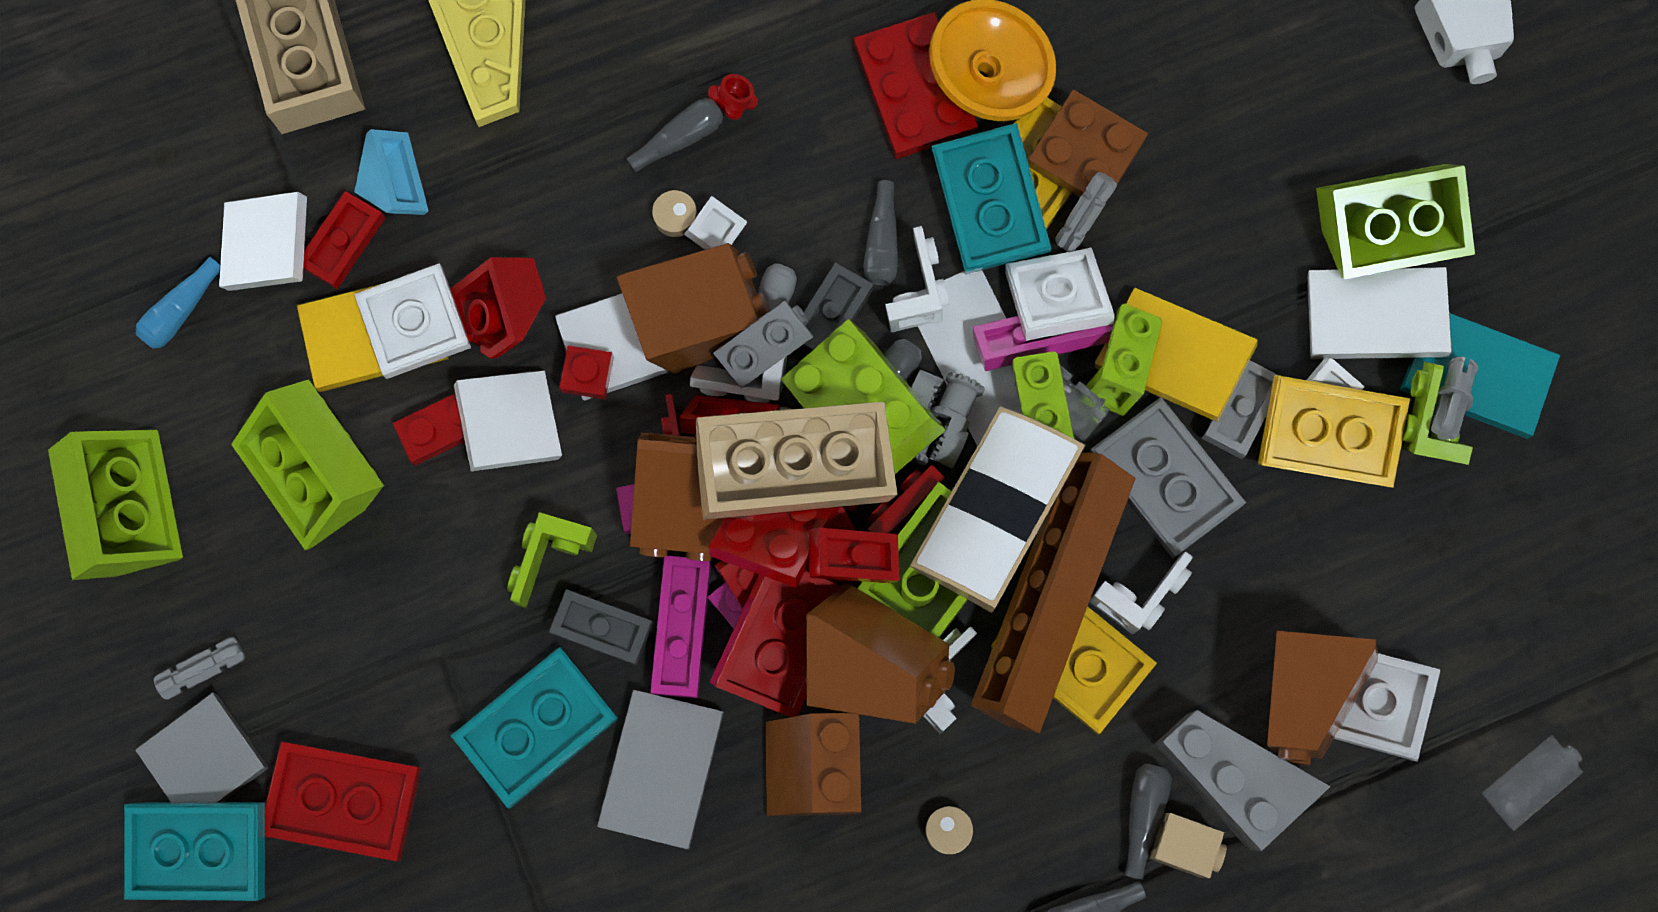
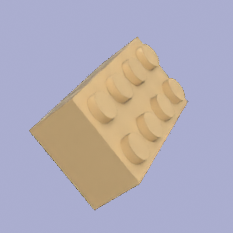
[236,0,365,134]

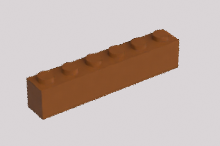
[971,453,1136,734]

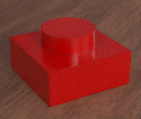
[559,345,614,400]

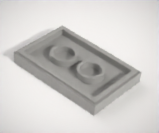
[1089,397,1246,558]
[597,690,724,850]

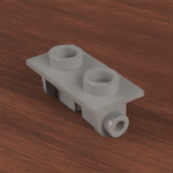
[713,300,813,388]

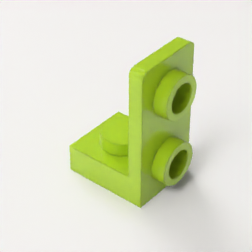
[1083,304,1162,416]
[1012,351,1074,439]
[1402,362,1473,465]
[507,512,597,608]

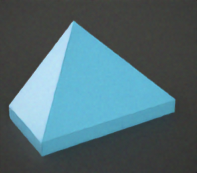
[354,129,429,215]

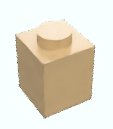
[1148,813,1227,878]

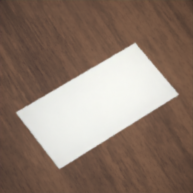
[918,270,1021,446]

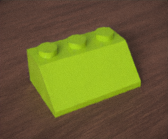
[1316,164,1475,279]
[231,379,384,550]
[48,430,183,580]

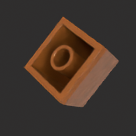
[617,243,771,375]
[630,432,724,561]
[807,584,955,724]
[1267,631,1378,766]
[766,713,861,816]

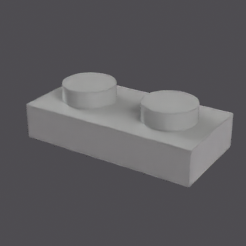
[1202,361,1279,459]

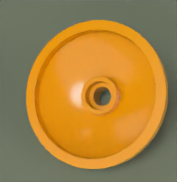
[929,0,1056,121]

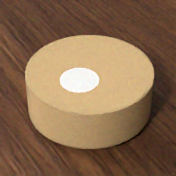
[652,190,697,237]
[925,806,973,854]

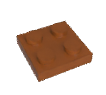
[1028,90,1149,203]

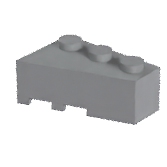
[1154,710,1330,851]

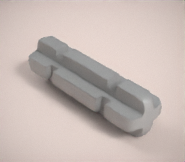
[1055,172,1117,252]
[154,637,245,699]

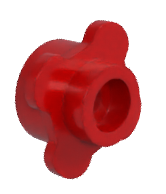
[707,74,758,120]

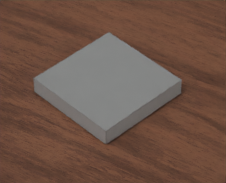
[135,693,269,802]

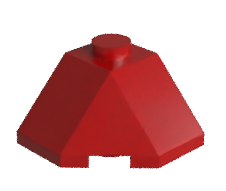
[450,257,546,359]

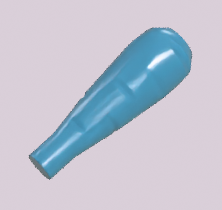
[136,257,220,349]

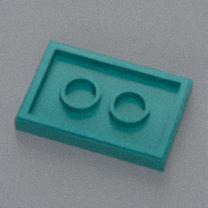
[932,123,1051,275]
[1400,313,1560,439]
[451,647,619,809]
[124,802,265,901]

